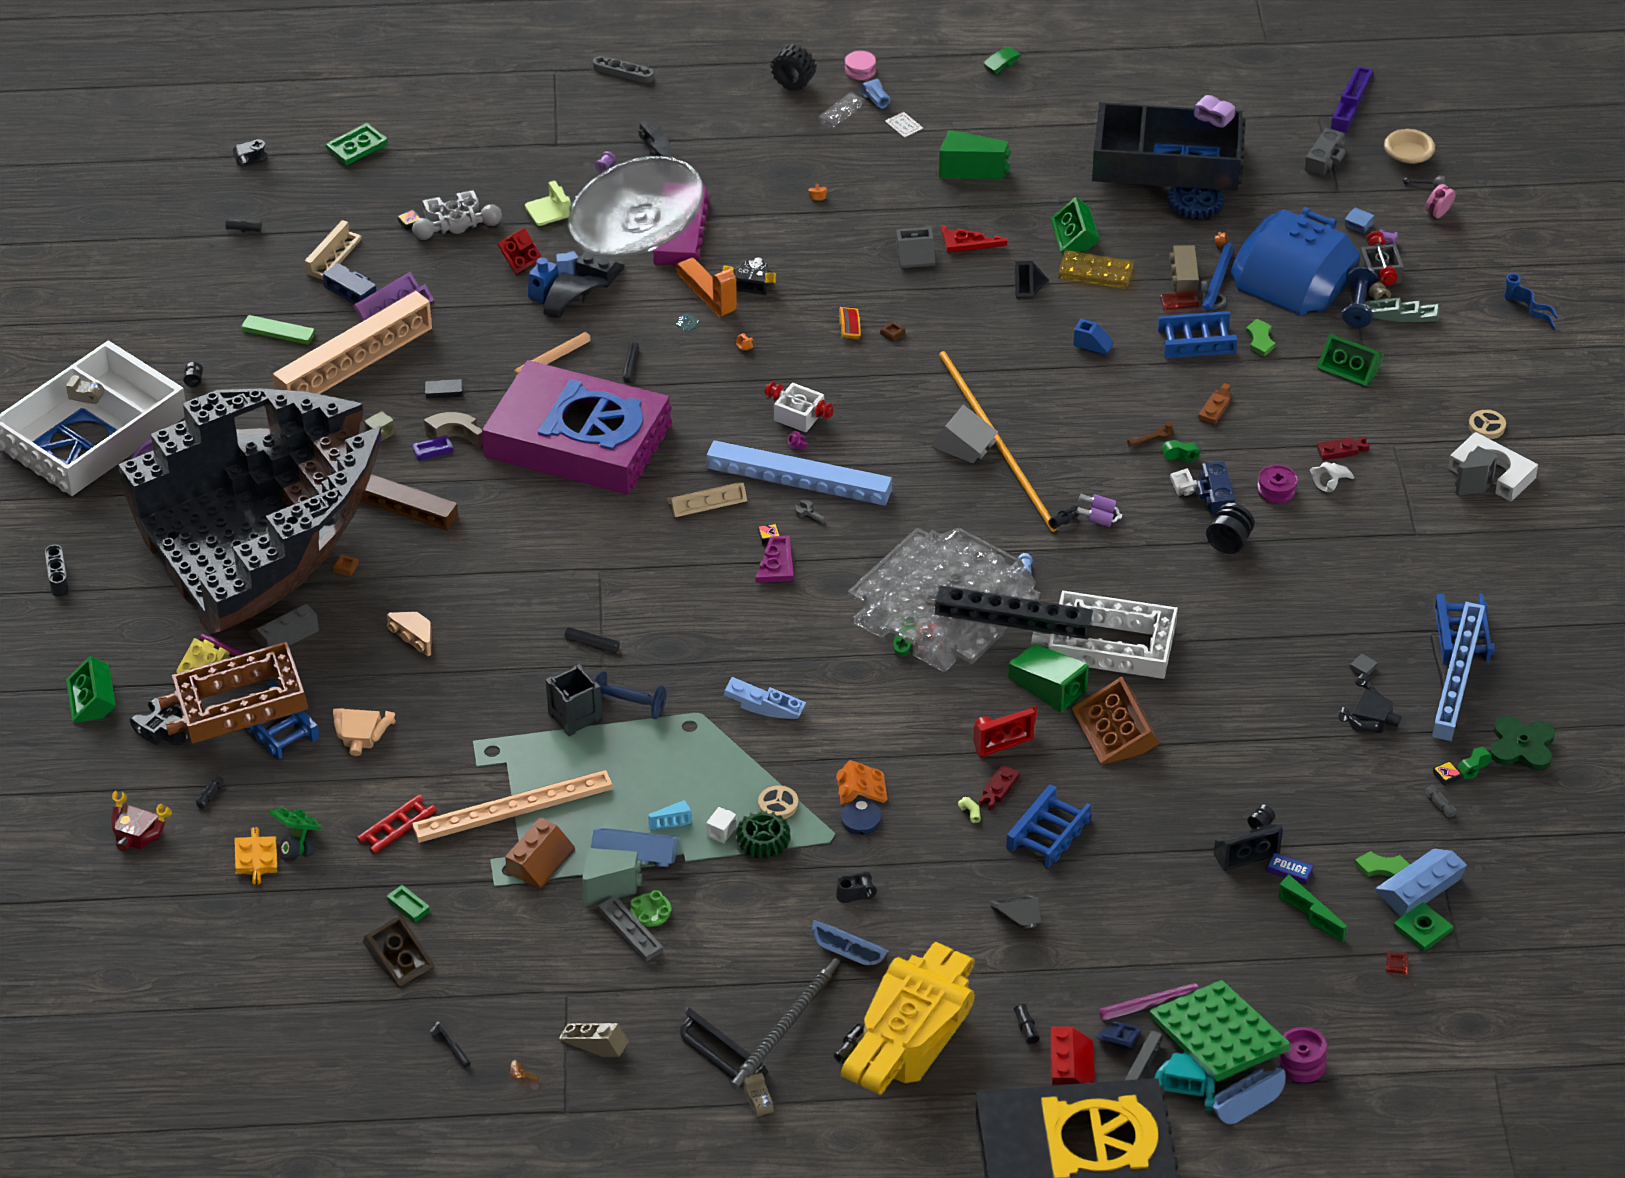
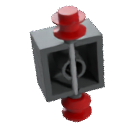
[1359,231,1404,286]

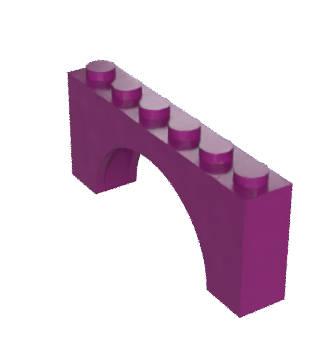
[653,184,710,265]

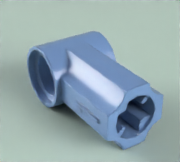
[861,79,890,109]

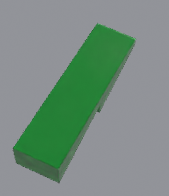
[1278,875,1347,942]

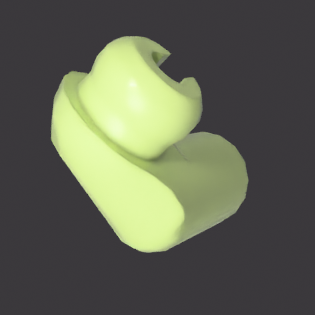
[958,797,981,823]

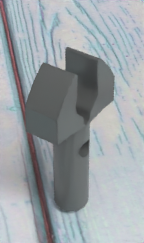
[795,500,826,524]

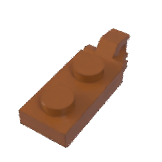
[1198,383,1231,425]

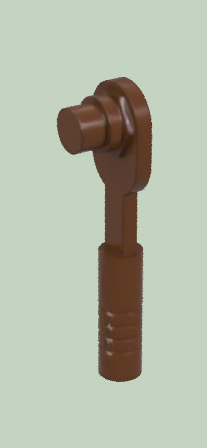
[1127,421,1174,447]

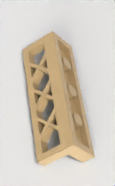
[305,220,362,280]
[667,482,747,517]

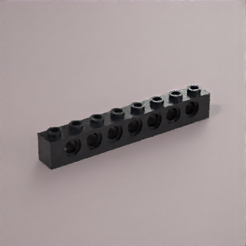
[935,585,1093,640]

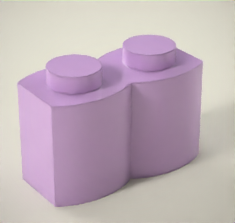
[1194,95,1235,127]

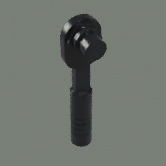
[429,1021,471,1068]

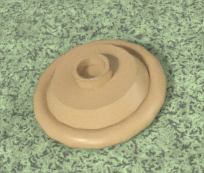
[1384,129,1435,164]

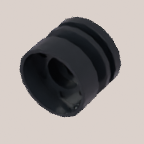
[1206,503,1255,554]

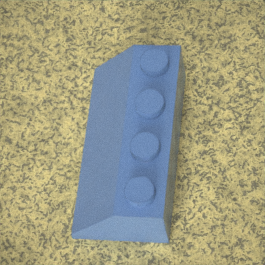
[591,827,680,867]
[1375,849,1467,917]

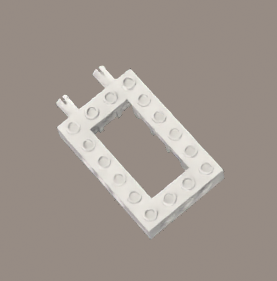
[1031,591,1177,679]

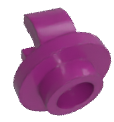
[788,431,808,450]

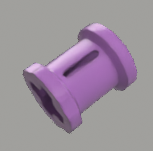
[595,151,616,174]
[1380,229,1398,245]

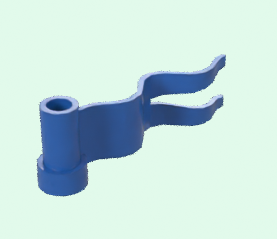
[1504,273,1558,329]

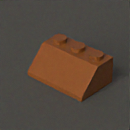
[505,817,575,889]

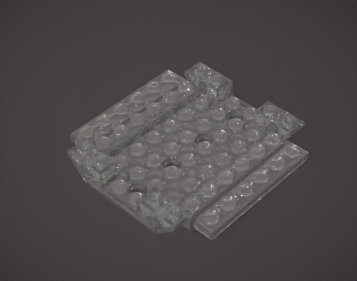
[848,528,1041,672]

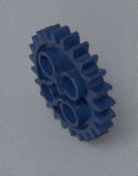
[1168,187,1224,220]

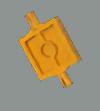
[235,827,277,885]

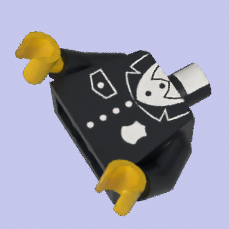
[722,258,776,296]

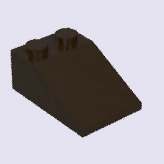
[363,914,435,988]

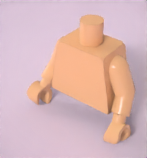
[333,708,395,756]

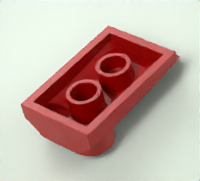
[973,705,1037,758]

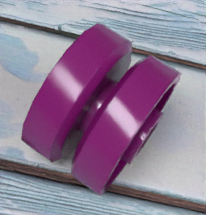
[1279,1027,1327,1083]

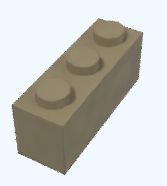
[1170,245,1199,294]

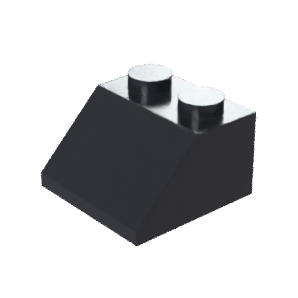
[576,251,625,288]

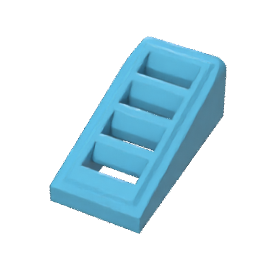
[648,800,692,831]

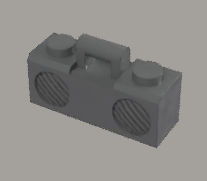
[1305,128,1346,176]

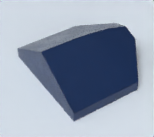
[1096,1021,1142,1051]

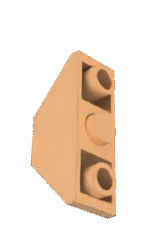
[387,612,432,656]

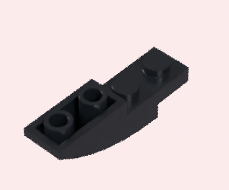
[638,121,672,175]

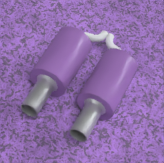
[1076,494,1122,527]

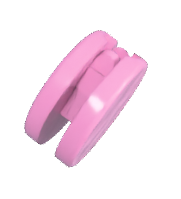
[845,51,876,80]
[1425,184,1456,218]

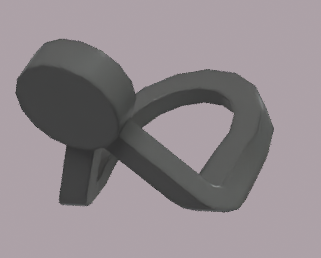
[1201,281,1226,309]

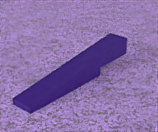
[1331,66,1373,133]

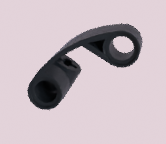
[544,272,608,318]

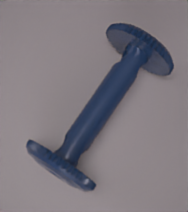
[1342,267,1378,328]
[594,671,667,719]

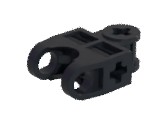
[130,698,188,745]

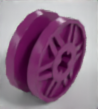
[1257,464,1298,504]

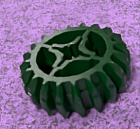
[736,810,791,860]

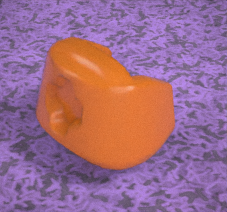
[808,184,827,201]
[736,333,753,351]

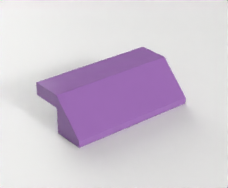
[353,272,434,322]

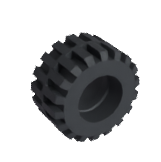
[770,44,817,91]

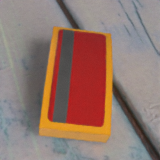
[839,307,861,339]

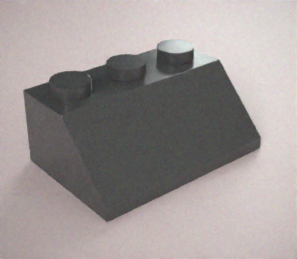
[249,604,319,649]

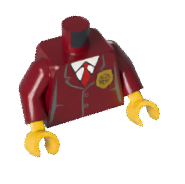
[111,791,172,852]

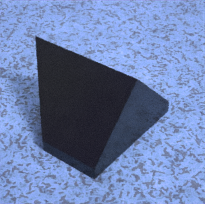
[1014,261,1049,297]

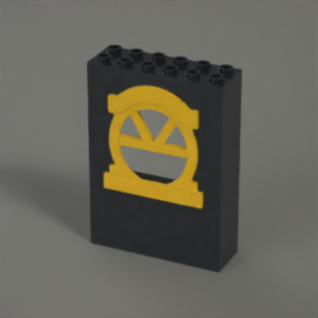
[975,1078,1181,1178]

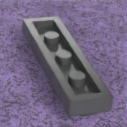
[598,896,663,962]

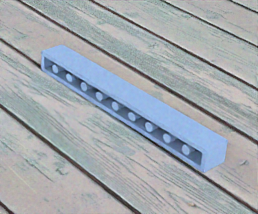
[707,440,892,506]

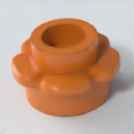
[1215,232,1228,249]

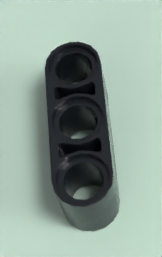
[45,545,69,596]

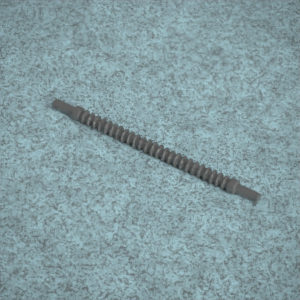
[730,958,840,1089]

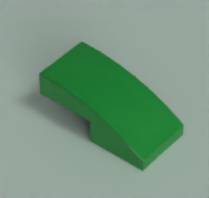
[984,47,1021,74]

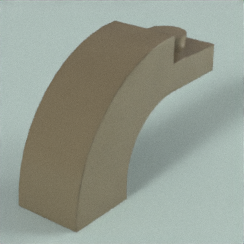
[424,412,483,448]

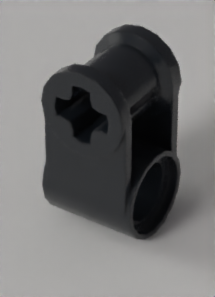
[233,140,267,167]
[836,871,877,903]

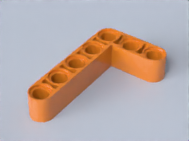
[676,258,737,317]

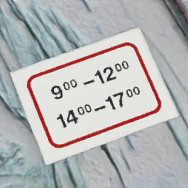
[885,112,923,137]

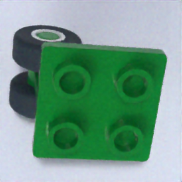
[269,807,323,860]

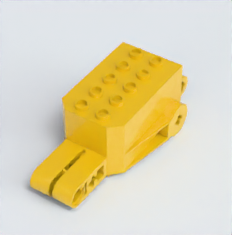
[841,942,975,1095]

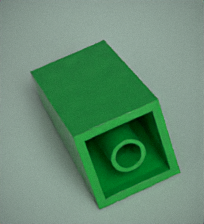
[939,130,1011,179]
[1008,644,1089,713]

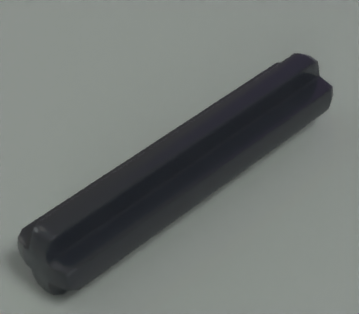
[622,342,639,383]
[565,627,620,652]

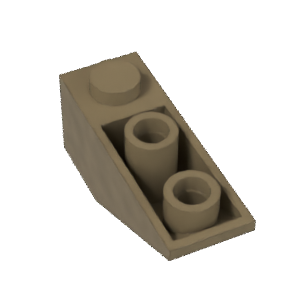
[559,1023,629,1057]

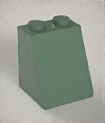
[582,848,642,907]

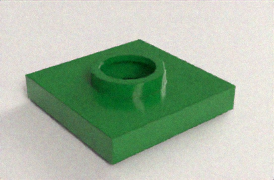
[1393,902,1453,951]

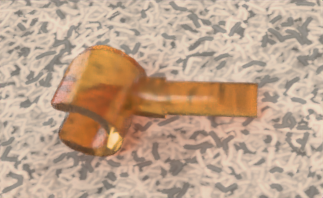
[510,1061,539,1081]

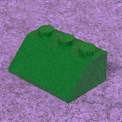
[1050,197,1100,253]
[1317,334,1384,386]
[66,656,116,723]

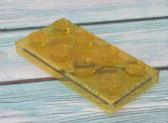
[1058,250,1134,289]

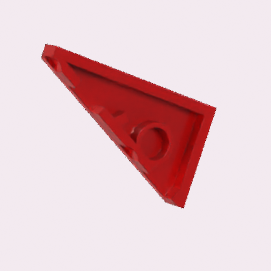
[941,225,1008,253]

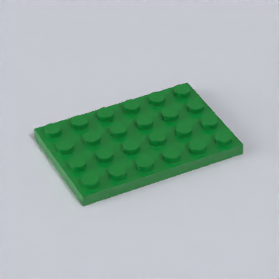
[1149,980,1291,1081]

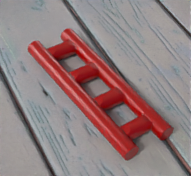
[356,794,437,855]

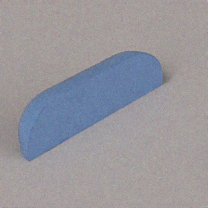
[812,921,889,965]
[1213,1068,1285,1124]

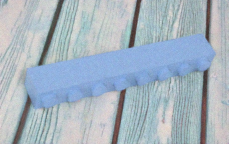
[1432,602,1485,742]

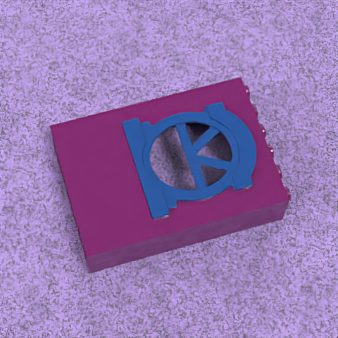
[482,360,672,495]

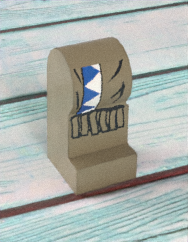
[66,375,105,404]
[744,1073,774,1117]

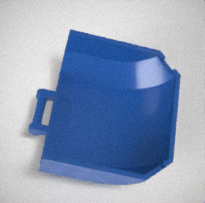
[1231,207,1360,315]

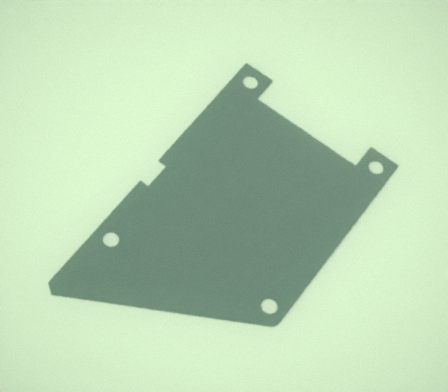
[473,713,836,887]

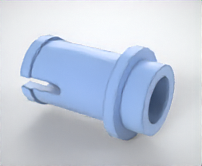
[1017,553,1033,578]

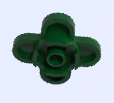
[1490,716,1555,770]

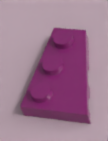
[755,535,794,583]

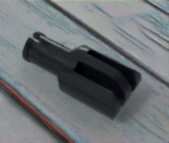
[834,1023,864,1064]

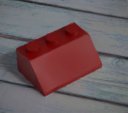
[1050,1026,1095,1086]

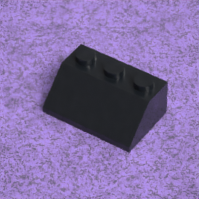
[1214,824,1283,871]

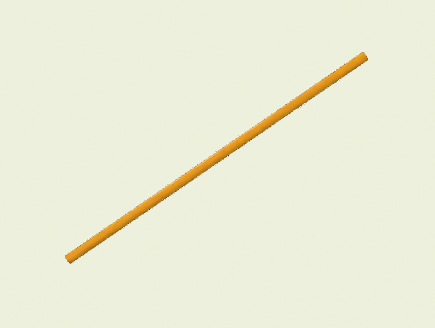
[939,351,1057,532]

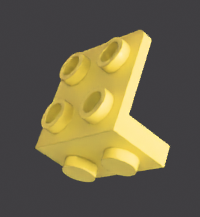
[177,638,231,673]

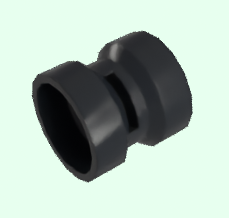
[183,362,203,387]
[1247,804,1276,829]

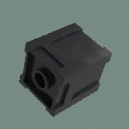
[546,664,603,736]

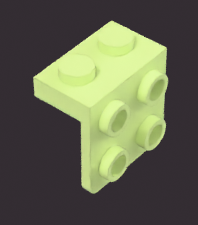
[525,181,571,226]

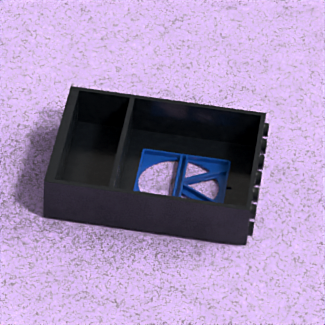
[1092,102,1246,191]

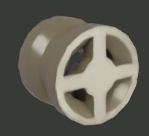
[1368,282,1391,301]

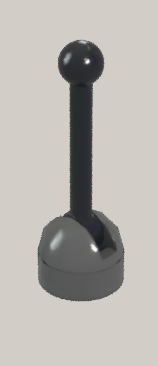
[1403,176,1445,188]

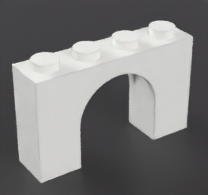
[1448,432,1538,502]

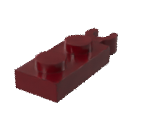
[1317,437,1370,461]
[979,764,1020,811]

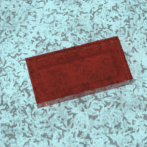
[1160,291,1199,310]

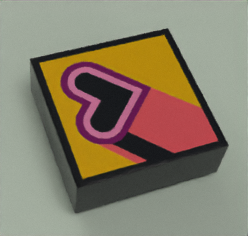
[397,210,420,230]
[758,523,780,544]
[1433,761,1461,786]

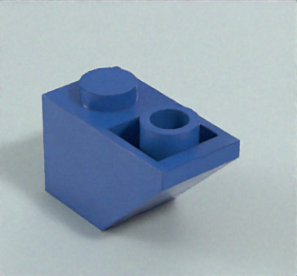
[1073,319,1114,355]

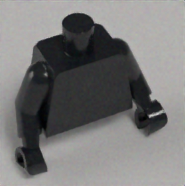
[1338,674,1402,733]

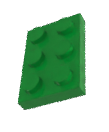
[326,123,388,165]

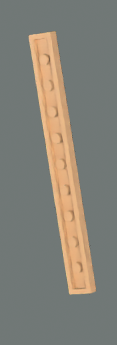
[412,770,613,843]

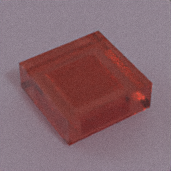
[1386,951,1408,974]

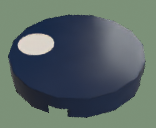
[841,800,881,834]

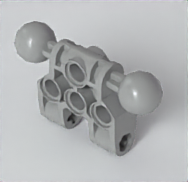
[412,190,502,240]

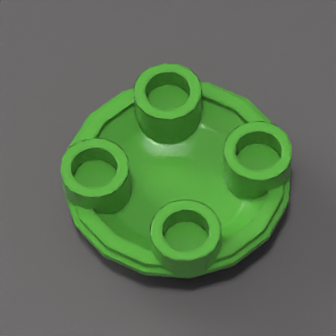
[630,890,672,927]

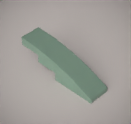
[1365,297,1440,322]

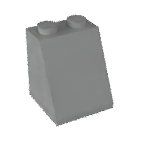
[931,405,998,463]

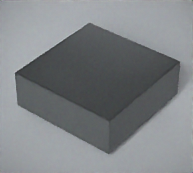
[1350,654,1378,675]

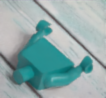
[1155,1052,1215,1111]

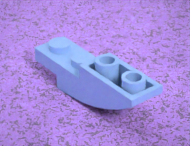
[724,677,806,719]

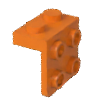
[837,760,887,806]

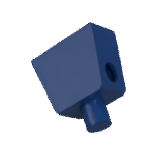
[528,257,559,303]

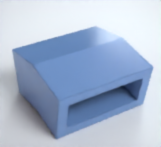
[1345,208,1374,234]
[556,251,578,275]

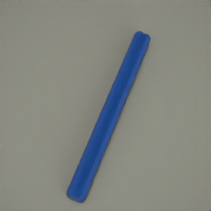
[1202,243,1234,311]

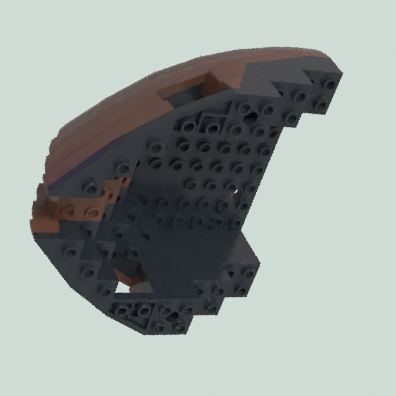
[118,388,381,634]

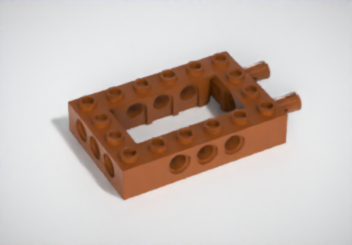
[158,641,309,743]

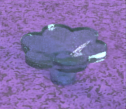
[676,313,698,331]

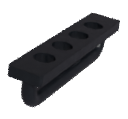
[680,1007,769,1083]

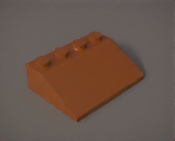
[1072,677,1160,765]

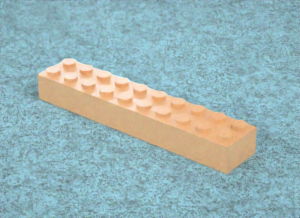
[273,291,432,394]

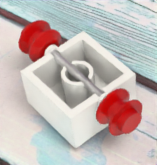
[764,381,834,432]

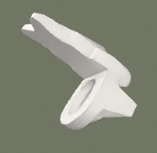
[1310,462,1354,492]

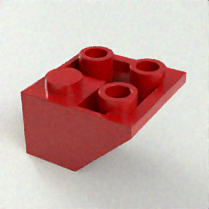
[497,227,542,275]

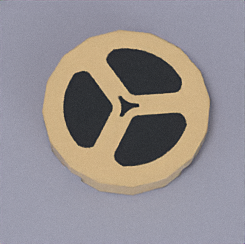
[1469,410,1506,439]
[758,785,798,819]

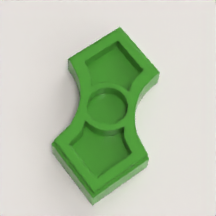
[1246,319,1275,357]
[1355,851,1410,878]

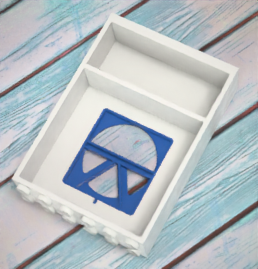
[0,341,186,496]

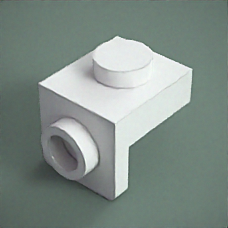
[1170,468,1198,496]

